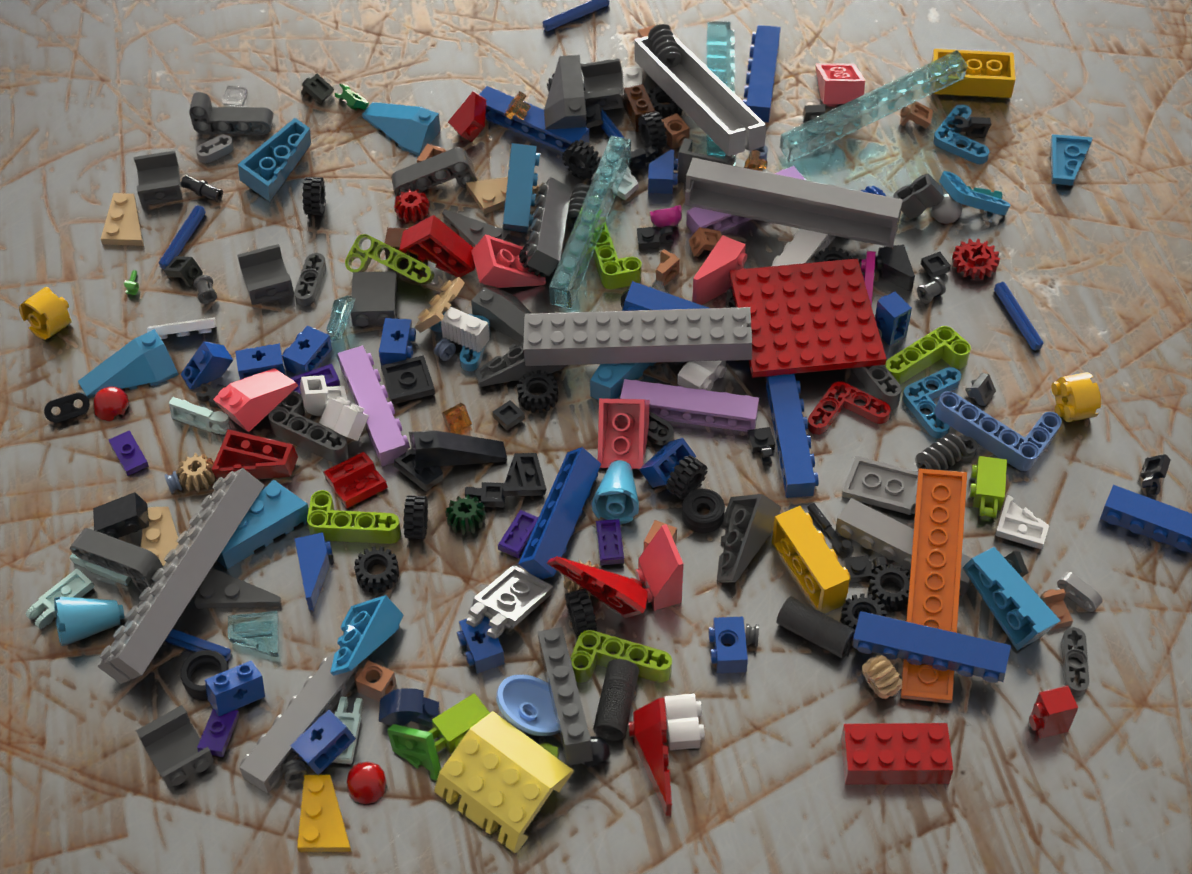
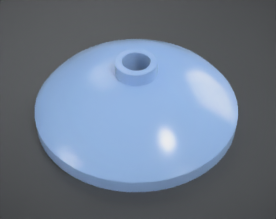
[496,675,559,736]

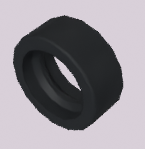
[180,650,229,700]

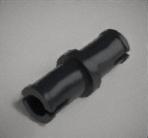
[181,175,223,202]

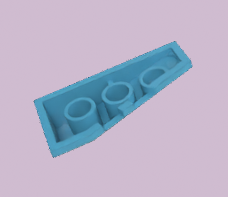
[362,102,441,156]
[78,329,179,398]
[330,595,404,676]

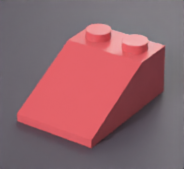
[816,64,865,107]
[471,234,546,288]
[692,235,747,305]
[213,368,298,432]
[598,398,650,469]
[635,524,683,611]

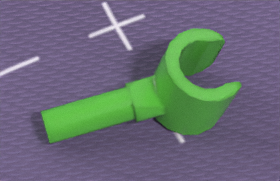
[124,270,139,295]

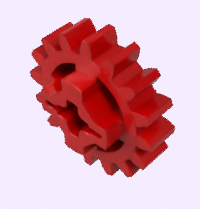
[952,239,1000,280]

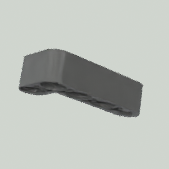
[189,92,273,135]
[391,148,477,196]
[850,329,901,410]
[269,391,349,464]
[70,528,163,592]

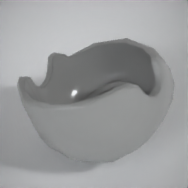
[930,193,962,224]

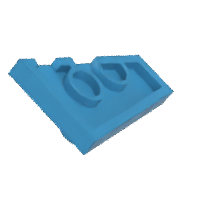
[1050,134,1093,185]

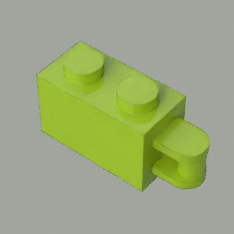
[969,456,1007,518]
[428,693,490,754]

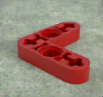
[808,382,891,435]

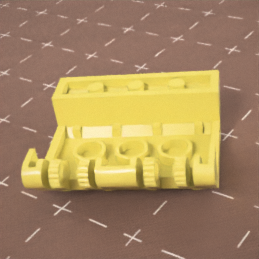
[434,712,574,854]

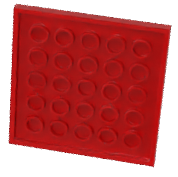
[729,258,887,378]

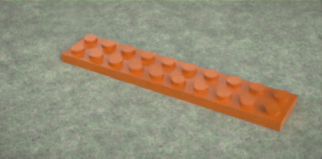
[901,468,967,704]

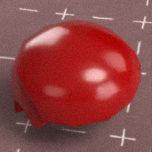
[93,386,129,421]
[347,762,386,804]

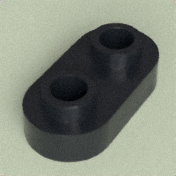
[44,392,90,423]
[647,411,674,445]

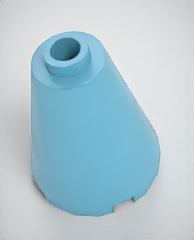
[592,460,639,525]
[54,597,124,646]

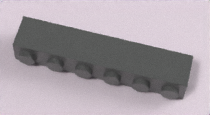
[526,177,572,276]
[538,627,593,766]

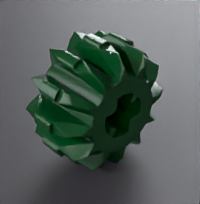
[445,494,486,535]

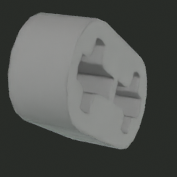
[196,135,234,163]
[1057,572,1102,612]

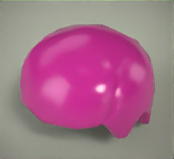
[650,205,682,228]

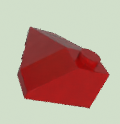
[547,556,648,618]
[628,698,672,816]

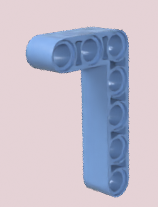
[934,391,1062,471]

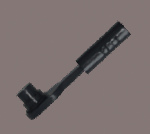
[807,503,854,558]

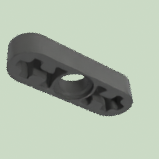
[294,253,326,306]
[1061,627,1089,697]

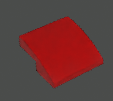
[323,452,388,508]

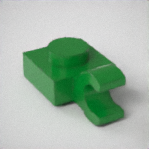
[334,84,369,110]

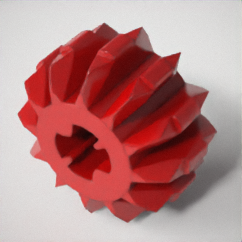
[394,189,430,224]

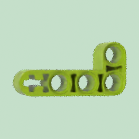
[586,215,642,289]
[345,234,434,285]
[885,326,971,385]
[307,490,402,544]
[570,630,672,683]

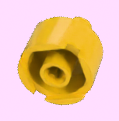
[19,287,72,340]
[1051,372,1101,422]

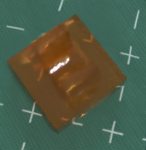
[504,91,531,119]
[744,150,768,172]
[442,403,472,434]

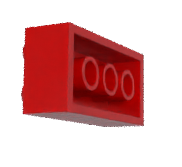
[841,723,953,785]

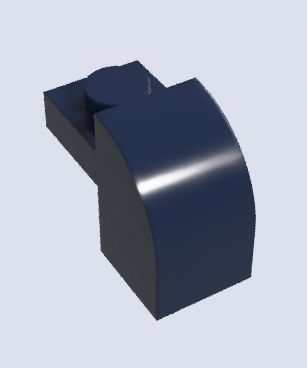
[379,688,439,729]

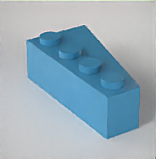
[238,118,311,202]
[502,143,540,232]
[590,362,656,400]
[216,480,309,569]
[963,547,1061,651]

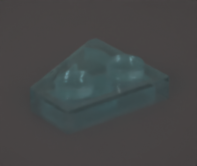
[326,295,356,341]
[228,611,279,657]

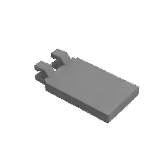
[842,456,918,515]
[466,565,554,639]

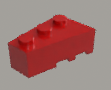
[399,215,475,278]
[211,429,298,480]

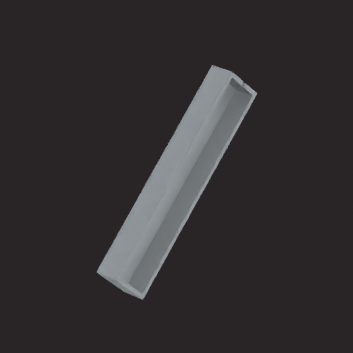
[634,36,766,156]
[685,158,903,248]
[523,307,752,366]
[97,468,265,684]

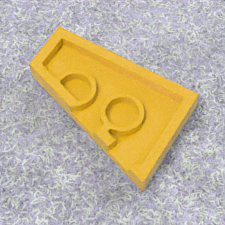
[297,775,351,852]

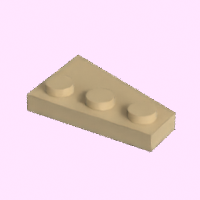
[466,177,539,214]

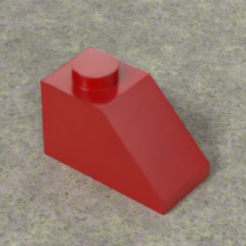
[448,91,486,142]

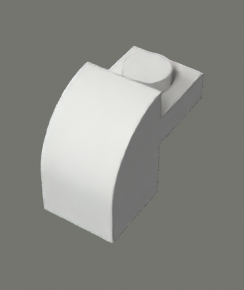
[300,375,347,416]

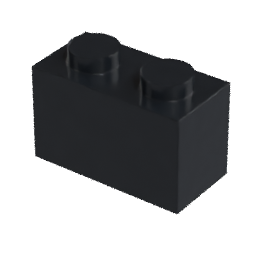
[93,492,149,539]

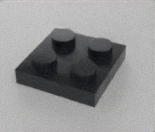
[381,355,435,404]

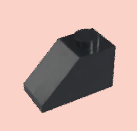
[875,244,915,291]

